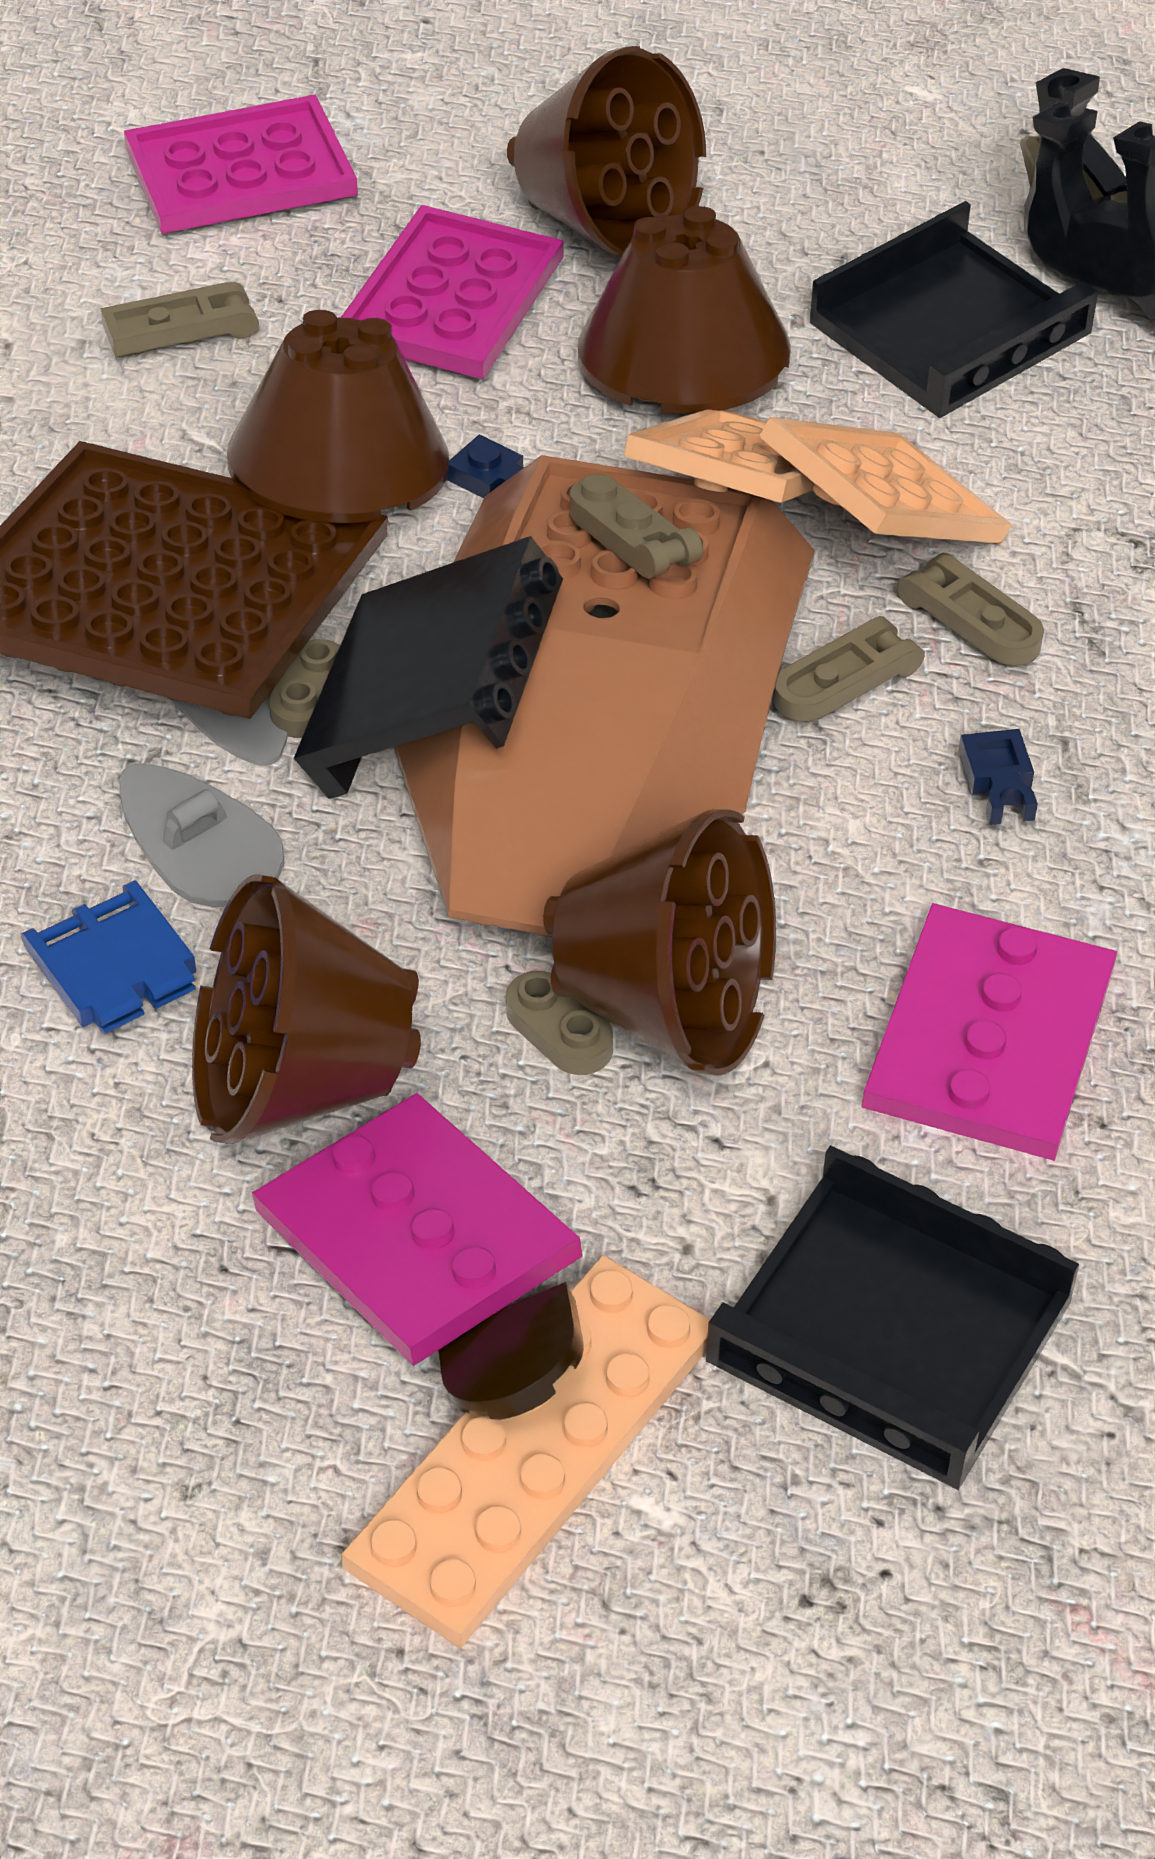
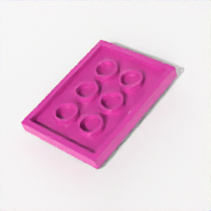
[124,94,358,234]
[340,205,564,379]
[862,903,1118,1161]
[252,1093,583,1366]

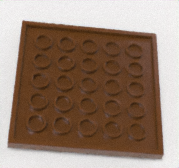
[0,441,388,719]

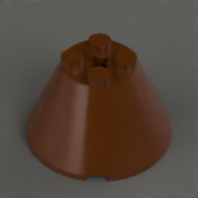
[507,46,706,258]
[578,206,791,414]
[227,310,449,523]
[543,809,776,1075]
[192,874,421,1144]

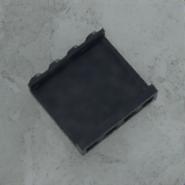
[810,201,1098,418]
[294,536,563,799]
[706,1145,1079,1491]

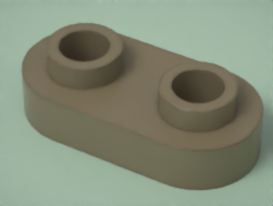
[269,639,340,738]
[506,971,613,1075]

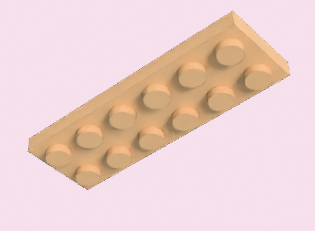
[341,1255,710,1649]

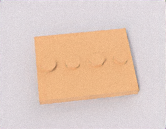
[624,409,814,503]
[759,417,1012,544]

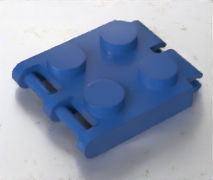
[21,880,196,1034]

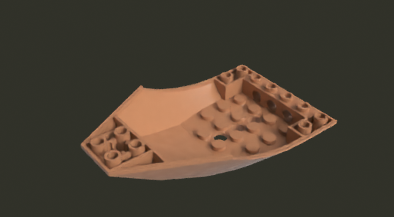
[394,455,815,937]

